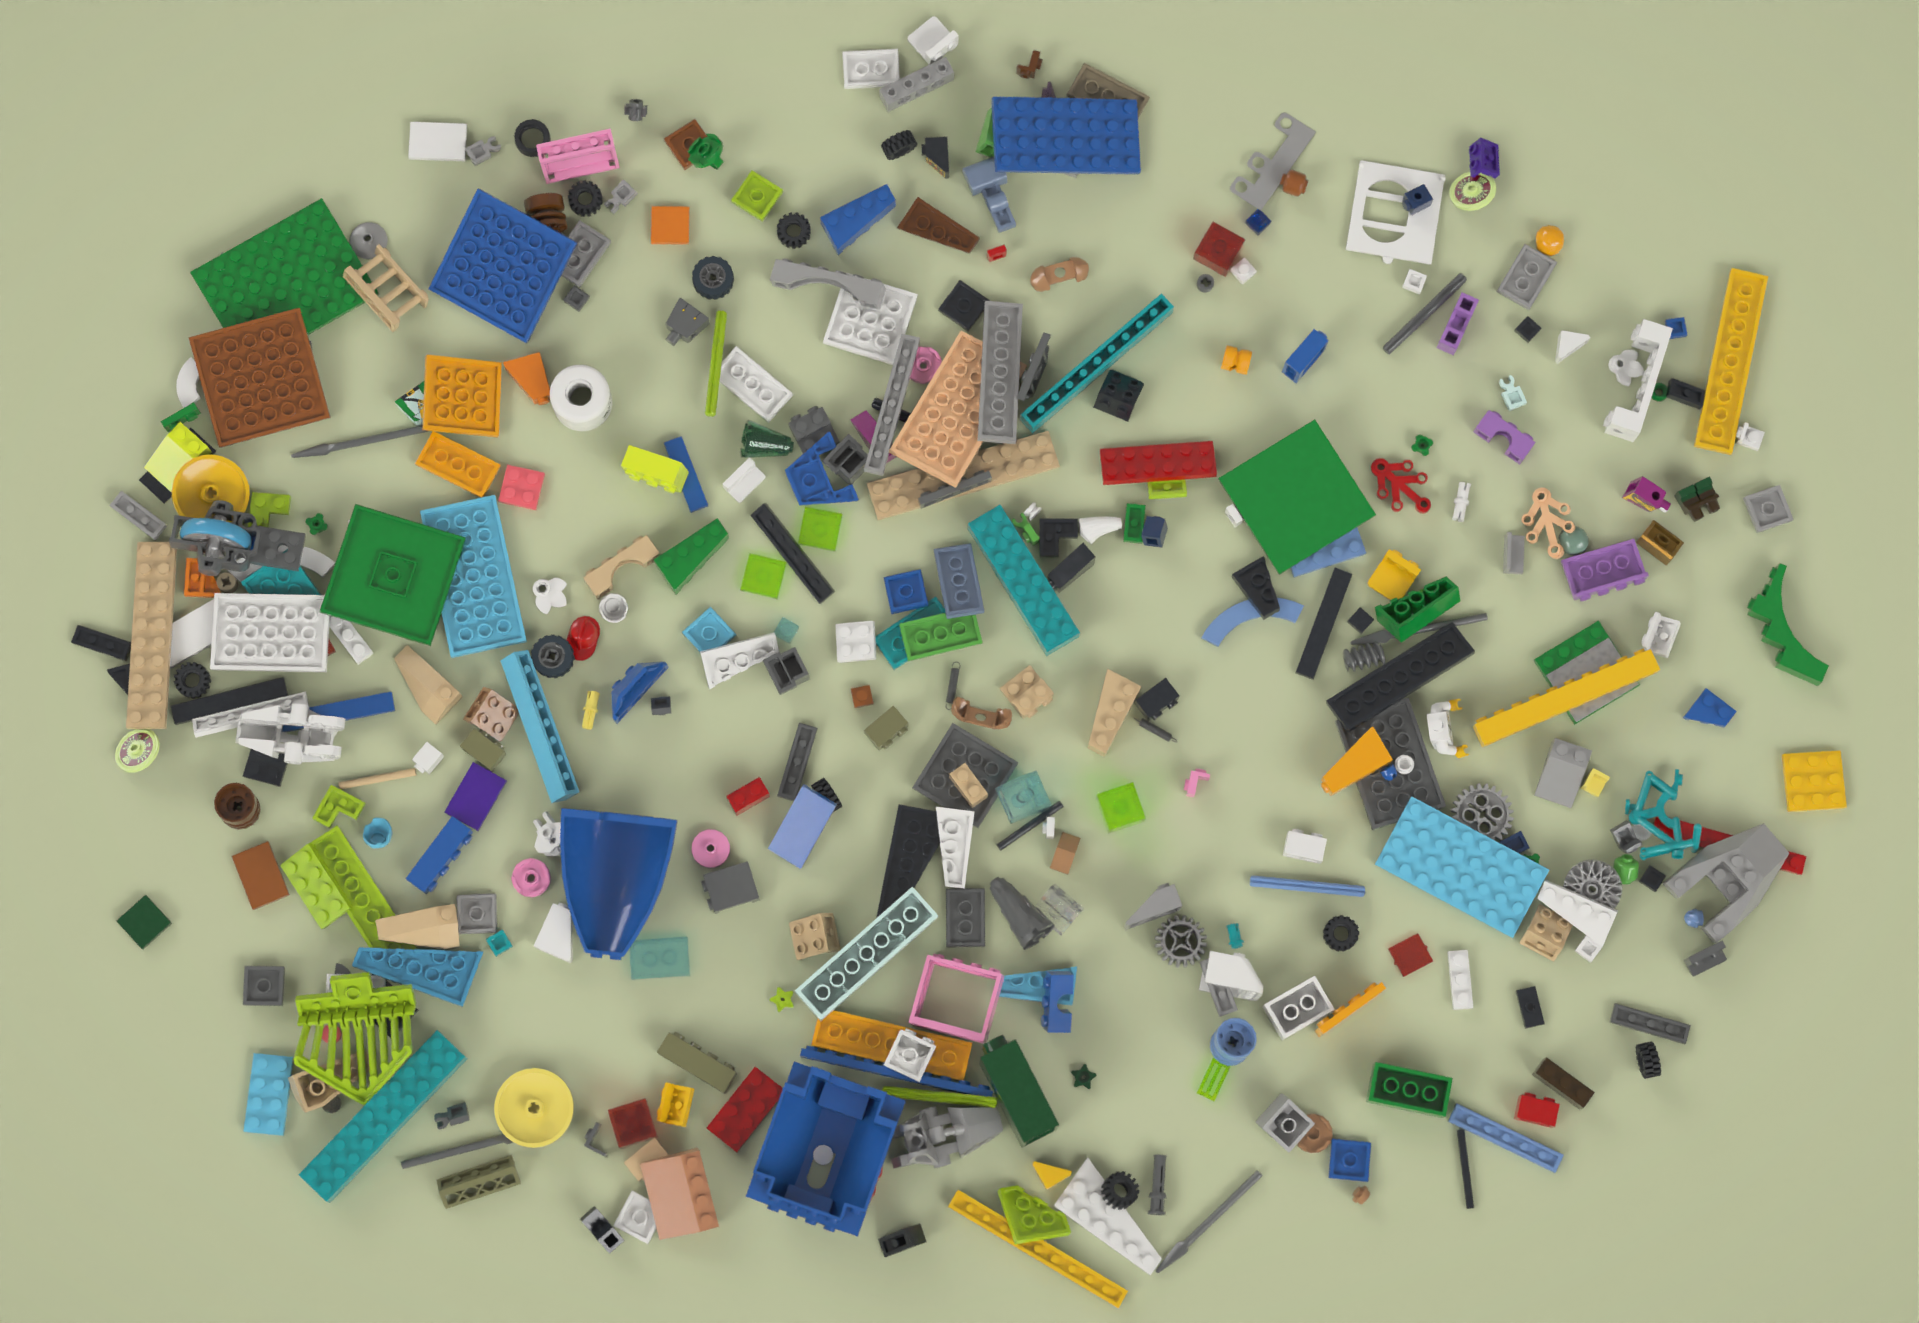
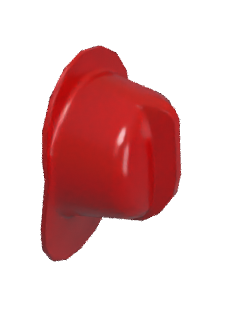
[567,616,600,661]

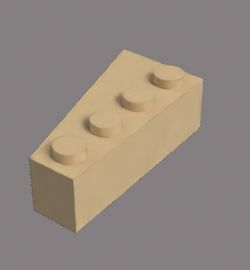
[1088,669,1142,757]

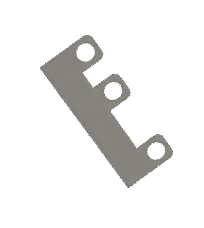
[1230,113,1316,210]

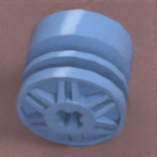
[1210,1018,1257,1066]

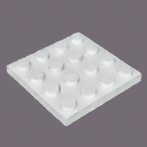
[823,273,918,365]

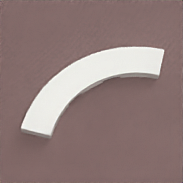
[227,545,335,582]

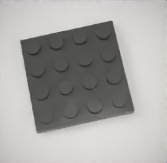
[912,723,1018,828]

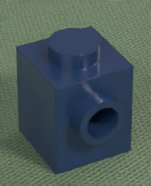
[1402,184,1433,216]
[1141,516,1168,548]

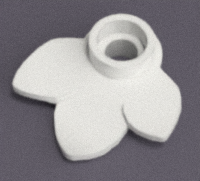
[1608,350,1644,386]
[533,578,567,614]

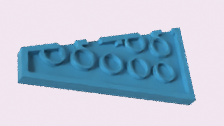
[352,947,483,1007]

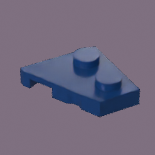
[1683,688,1737,727]

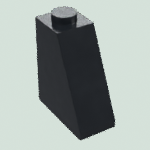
[1047,542,1096,593]

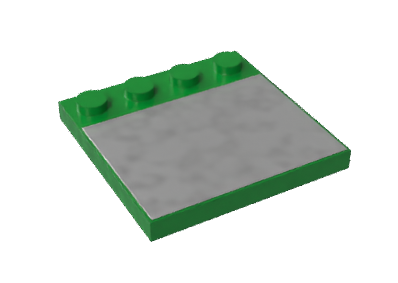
[1533,620,1640,725]

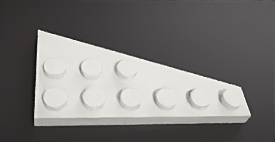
[1054,1158,1162,1275]

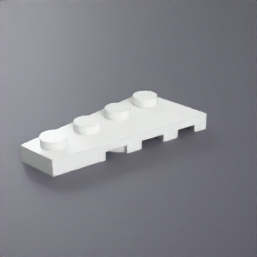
[700,632,779,689]
[936,807,974,889]
[1537,880,1618,947]

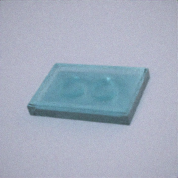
[630,937,690,980]

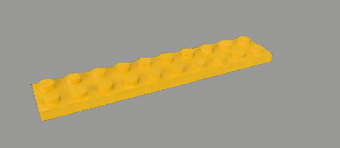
[1694,268,1768,455]

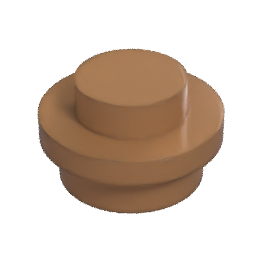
[1352,1186,1370,1205]

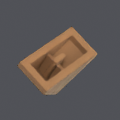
[1050,832,1081,875]

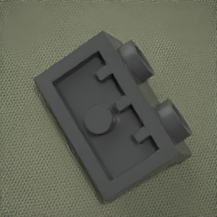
[1684,940,1727,977]

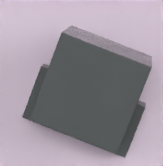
[823,434,868,485]
[763,647,810,695]

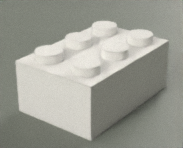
[1262,976,1335,1040]

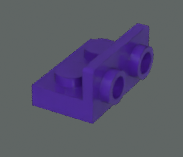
[1469,137,1500,179]

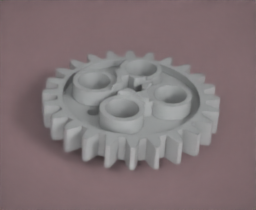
[1451,783,1514,841]

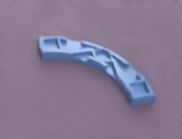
[1201,598,1304,647]

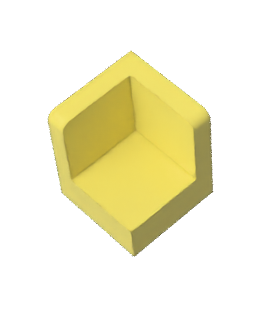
[1581,768,1610,798]

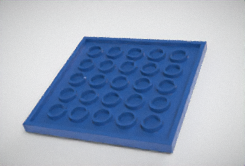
[429,188,578,343]

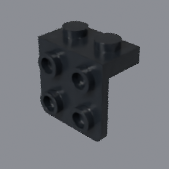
[1093,370,1144,422]

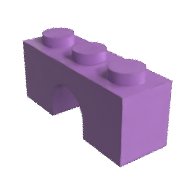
[1436,292,1479,356]
[1474,410,1536,465]

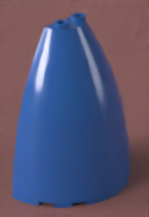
[560,808,678,960]

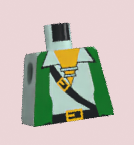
[394,381,424,426]

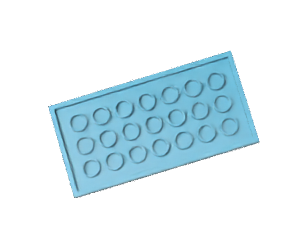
[420,495,527,658]
[1375,796,1549,938]

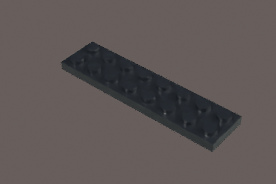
[1326,622,1475,733]

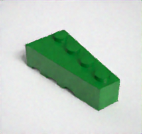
[654,518,729,595]
[1375,576,1460,643]

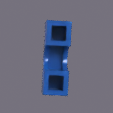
[1041,971,1074,1033]

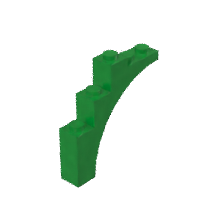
[1747,563,1829,686]

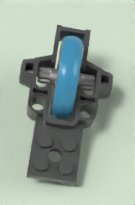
[169,500,306,576]

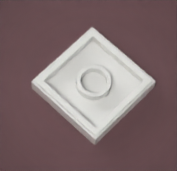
[613,1191,657,1244]

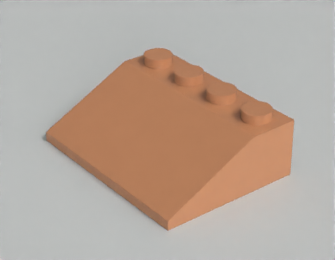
[640,1148,719,1240]

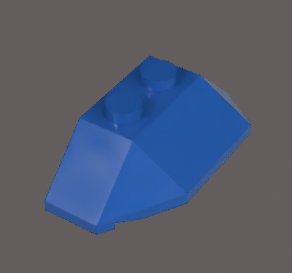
[611,662,669,724]

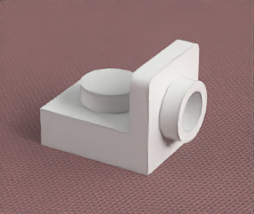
[1736,422,1765,451]

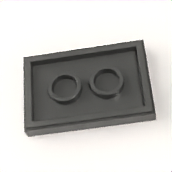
[946,888,985,947]

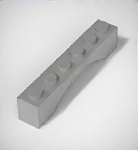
[770,258,886,310]

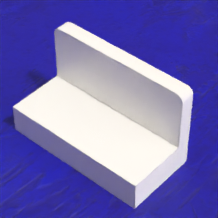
[723,457,766,503]

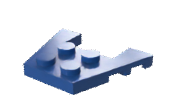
[784,432,859,506]

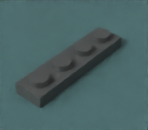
[918,470,992,509]

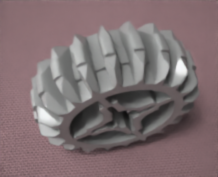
[1155,915,1207,968]

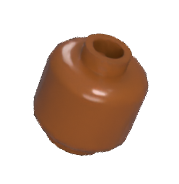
[1280,170,1309,197]

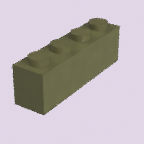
[657,1032,737,1094]

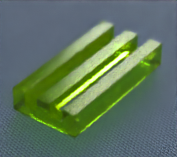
[1196,1058,1231,1102]

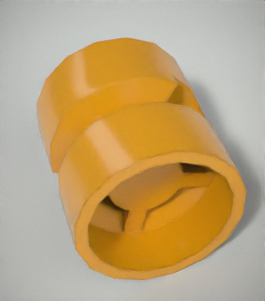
[1221,345,1252,375]

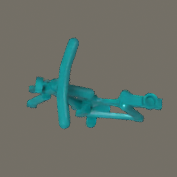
[1625,769,1702,860]

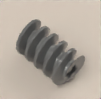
[1343,642,1385,672]

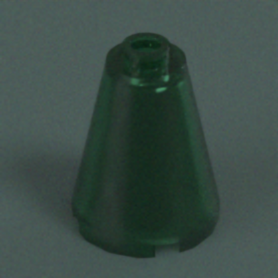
[740,420,794,458]

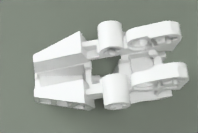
[235,704,346,764]

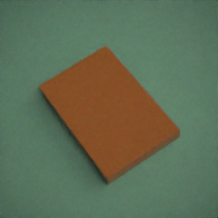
[232,841,290,910]

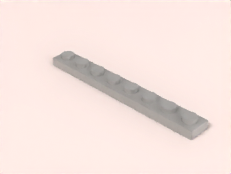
[864,334,920,476]

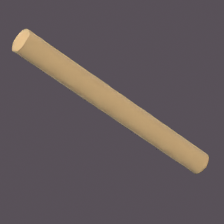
[339,768,417,790]

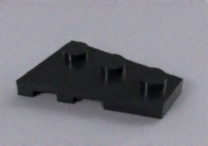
[1232,556,1280,620]

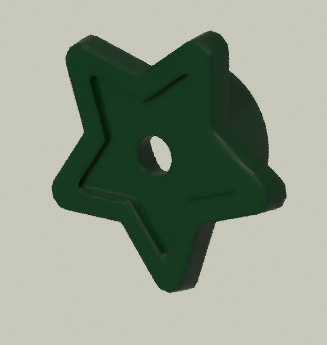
[1071,1064,1096,1089]

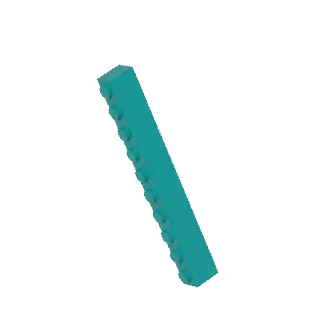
[1020,293,1174,434]

